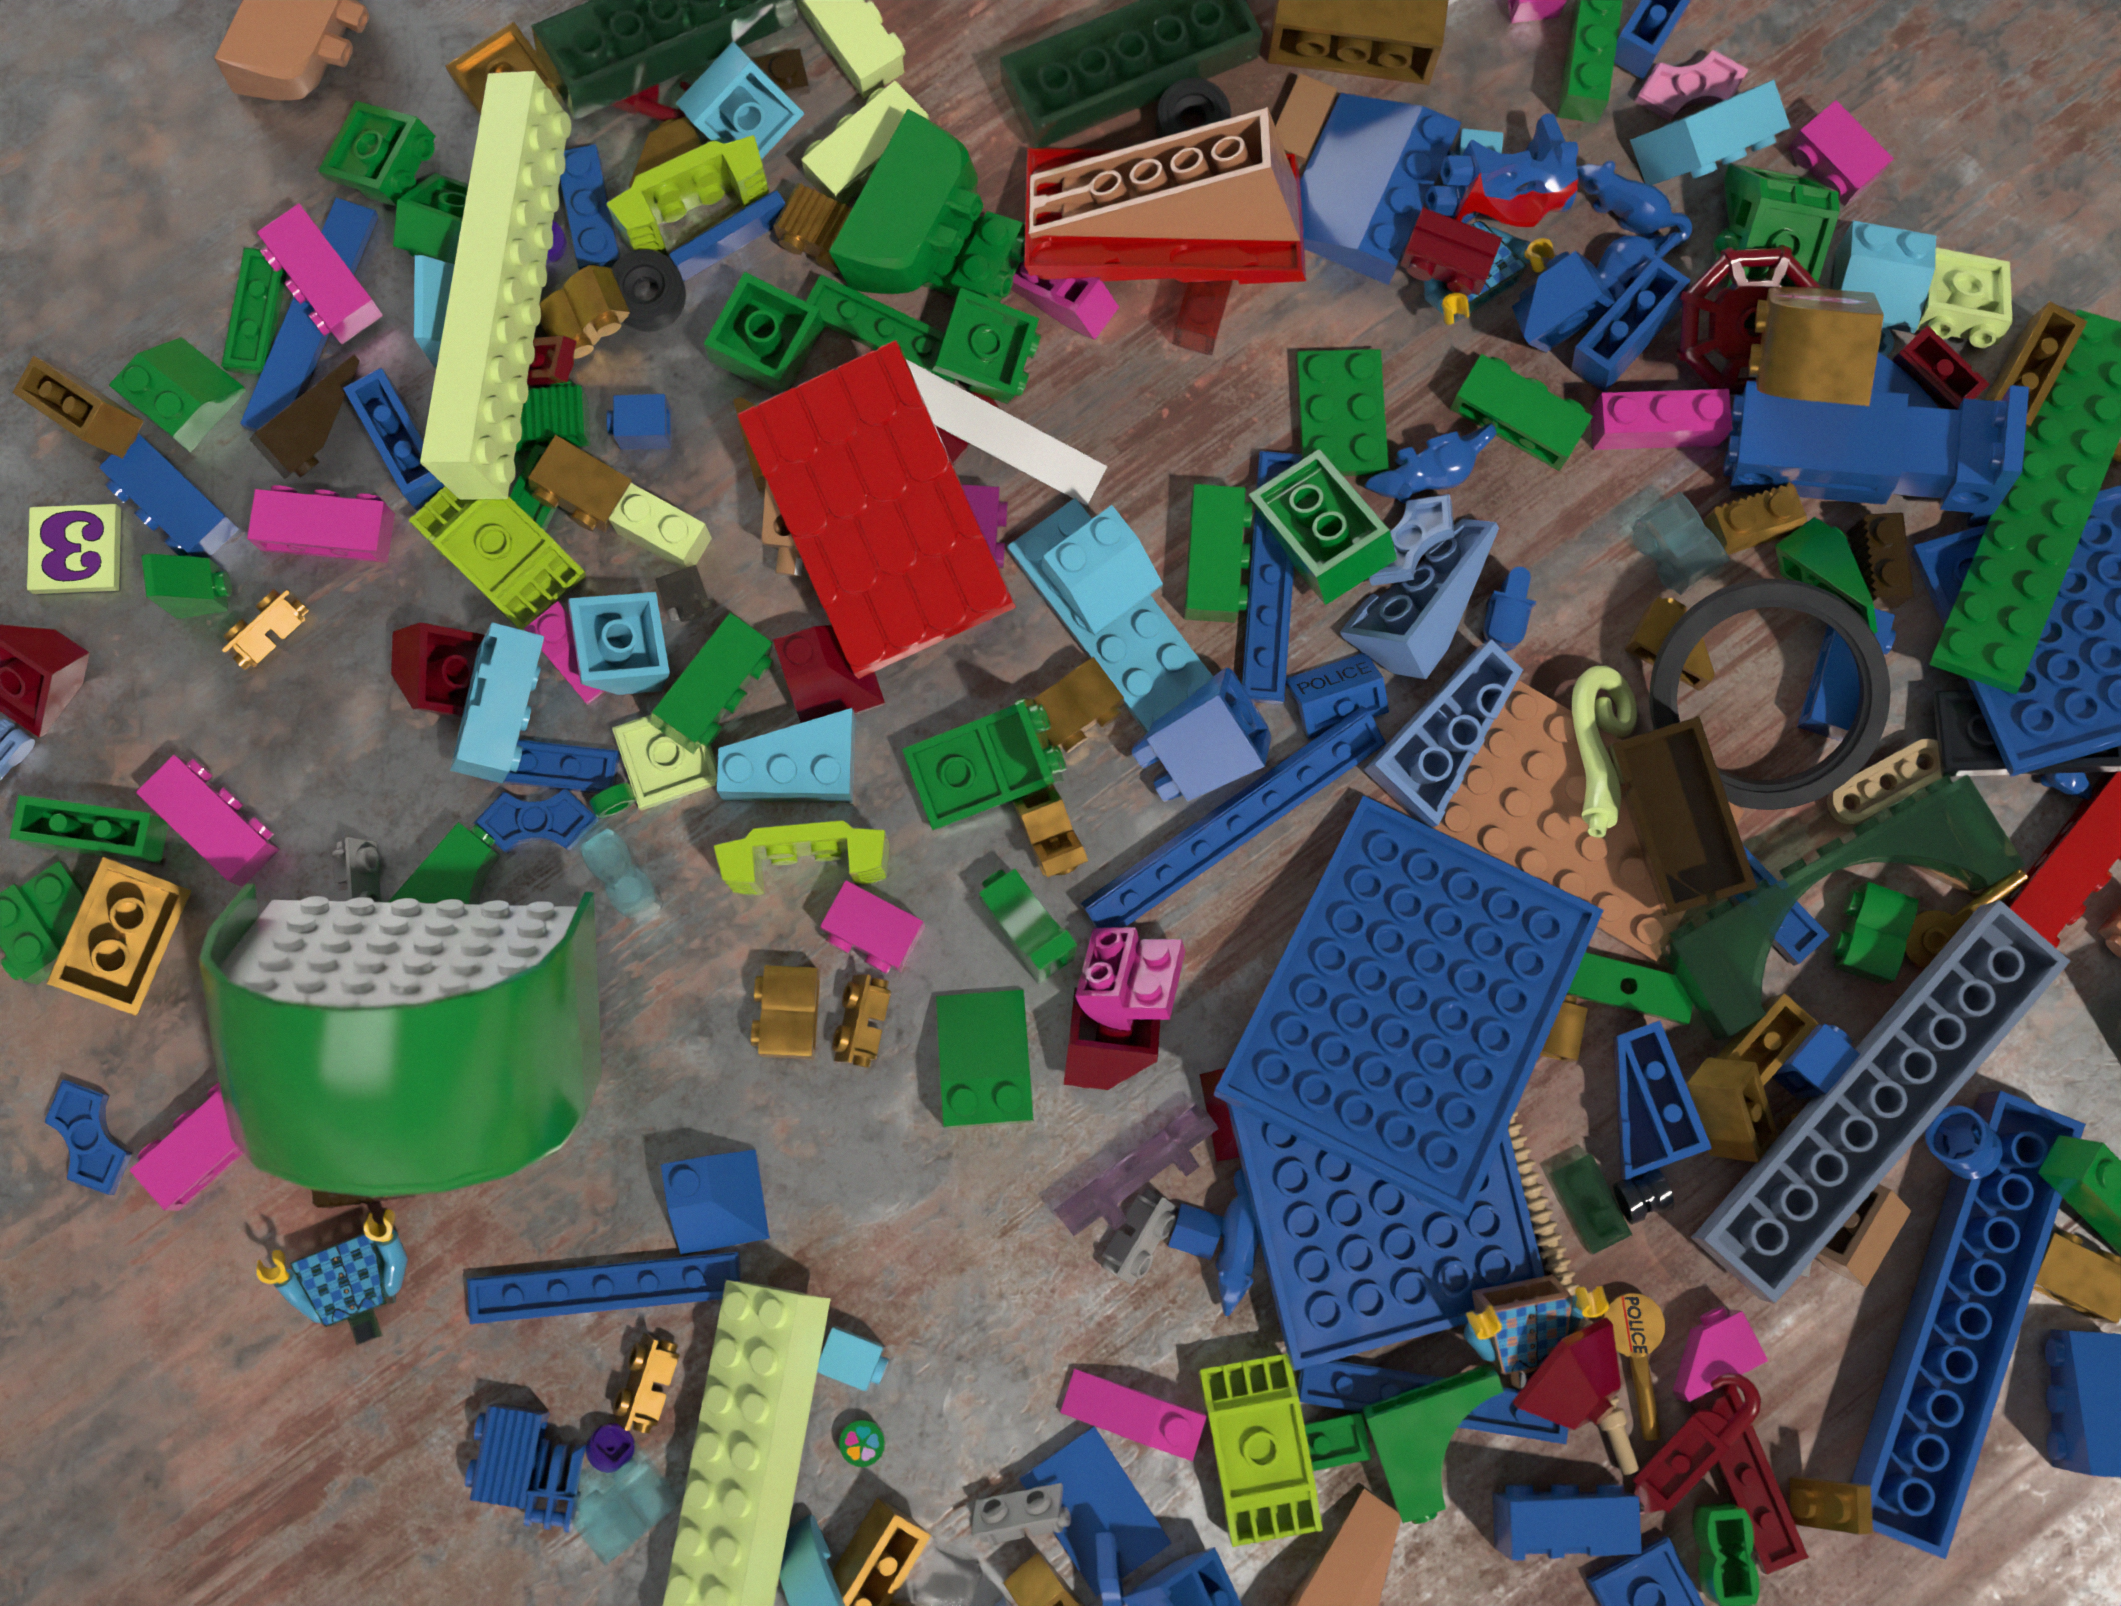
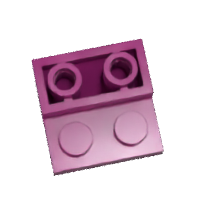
[1075,928,1185,1031]

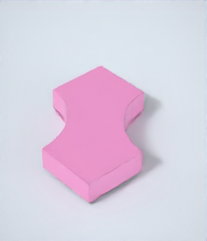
[1635,50,1749,122]

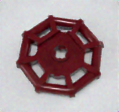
[1676,245,1826,395]

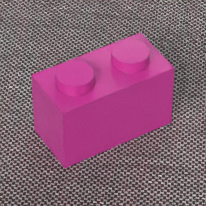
[1787,100,1894,207]
[820,880,925,974]

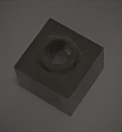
[655,565,712,622]

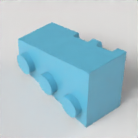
[1630,80,1790,185]
[450,622,545,783]
[717,708,856,803]

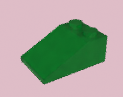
[1248,449,1397,606]
[936,990,1034,1129]

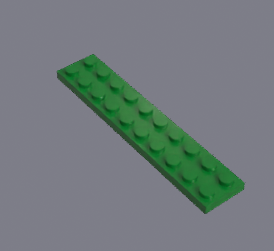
[1929,309,2121,695]

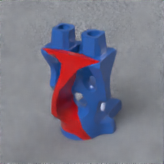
[1425,114,1579,227]

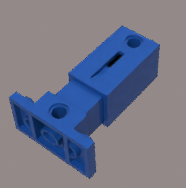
[1723,381,2029,527]

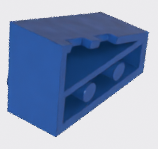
[1613,1021,1712,1179]
[2045,1329,2121,1478]
[1492,1483,1642,1561]

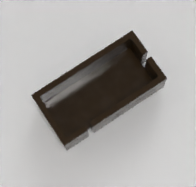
[1607,716,1757,916]

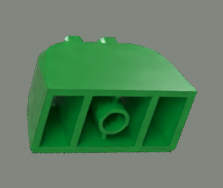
[829,109,984,295]

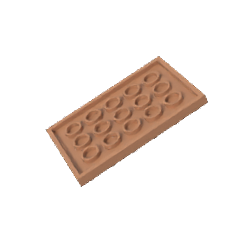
[1431,680,1745,962]

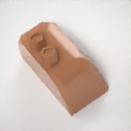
[214,0,369,101]

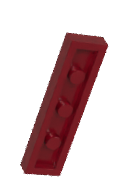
[1690,1384,1809,1575]

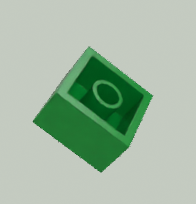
[704,272,824,395]

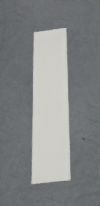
[906,359,1108,505]

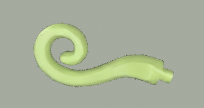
[1572,666,1637,838]

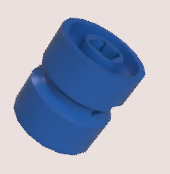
[1925,1106,2003,1179]

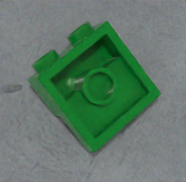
[318,101,436,207]
[923,211,1025,303]
[932,288,1041,404]
[0,861,86,985]

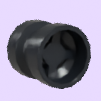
[1613,1168,1675,1225]

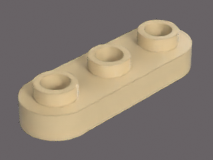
[1827,739,1942,824]

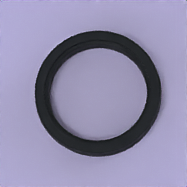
[1649,579,1891,810]

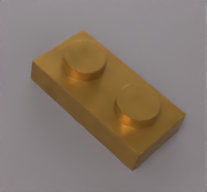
[1790,1477,1873,1535]

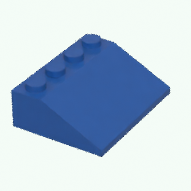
[1300,93,1461,285]

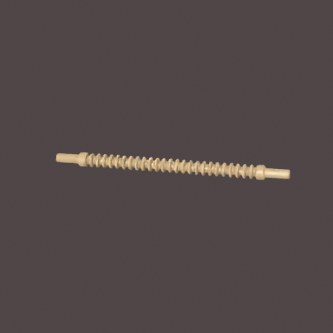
[1508,1111,1639,1475]

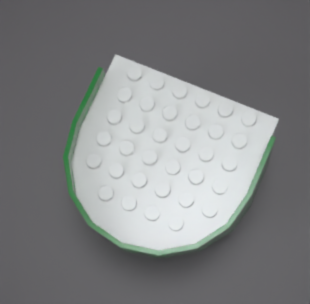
[199,884,602,1197]

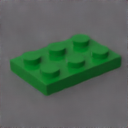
[1296,349,1389,476]

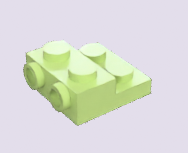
[1917,248,2013,348]

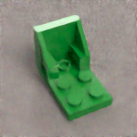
[1724,163,1840,329]

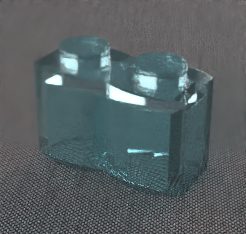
[1631,492,1730,596]
[581,828,663,925]
[571,1458,682,1566]

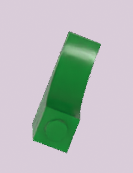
[387,822,501,905]
[979,868,1077,985]
[1361,1363,1504,1524]

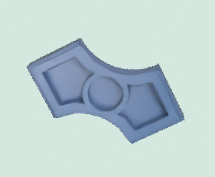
[1369,494,1454,586]

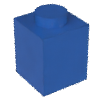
[606,394,671,450]

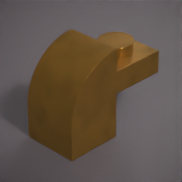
[1013,785,1088,878]

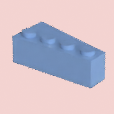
[1363,640,1523,827]

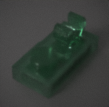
[1548,1153,1633,1255]

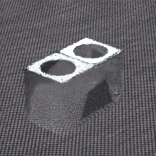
[912,1536,982,1606]

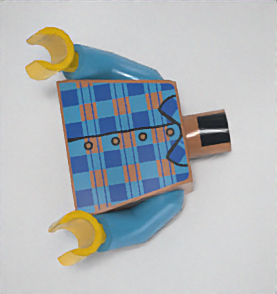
[1464,1275,1609,1389]

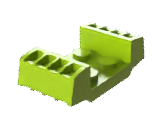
[606,135,769,256]
[408,486,586,631]
[714,820,890,895]
[1198,1354,1323,1547]

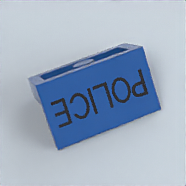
[1286,653,1389,739]

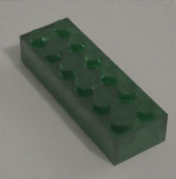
[531,0,798,120]
[1000,0,1263,148]

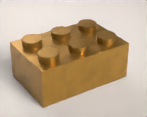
[46,857,192,1016]

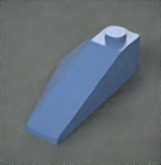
[1340,519,1499,679]

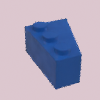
[1122,1547,1242,1606]

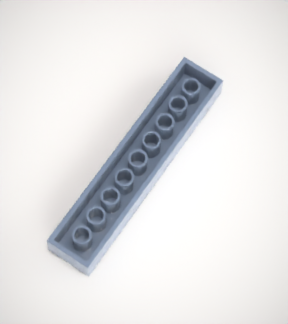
[1691,900,2070,1303]

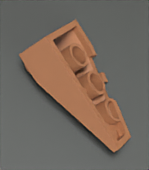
[1286,1488,1401,1606]

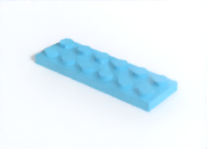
[1007,498,1213,734]

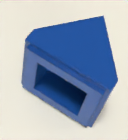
[1168,1203,1223,1260]

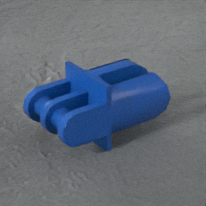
[1483,566,1536,653]
[524,1438,586,1533]

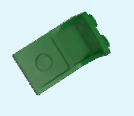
[902,698,1067,831]

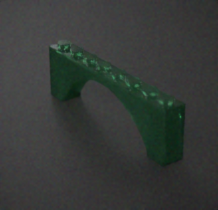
[1660,774,2025,1041]

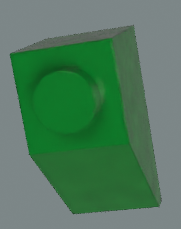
[141,553,232,619]

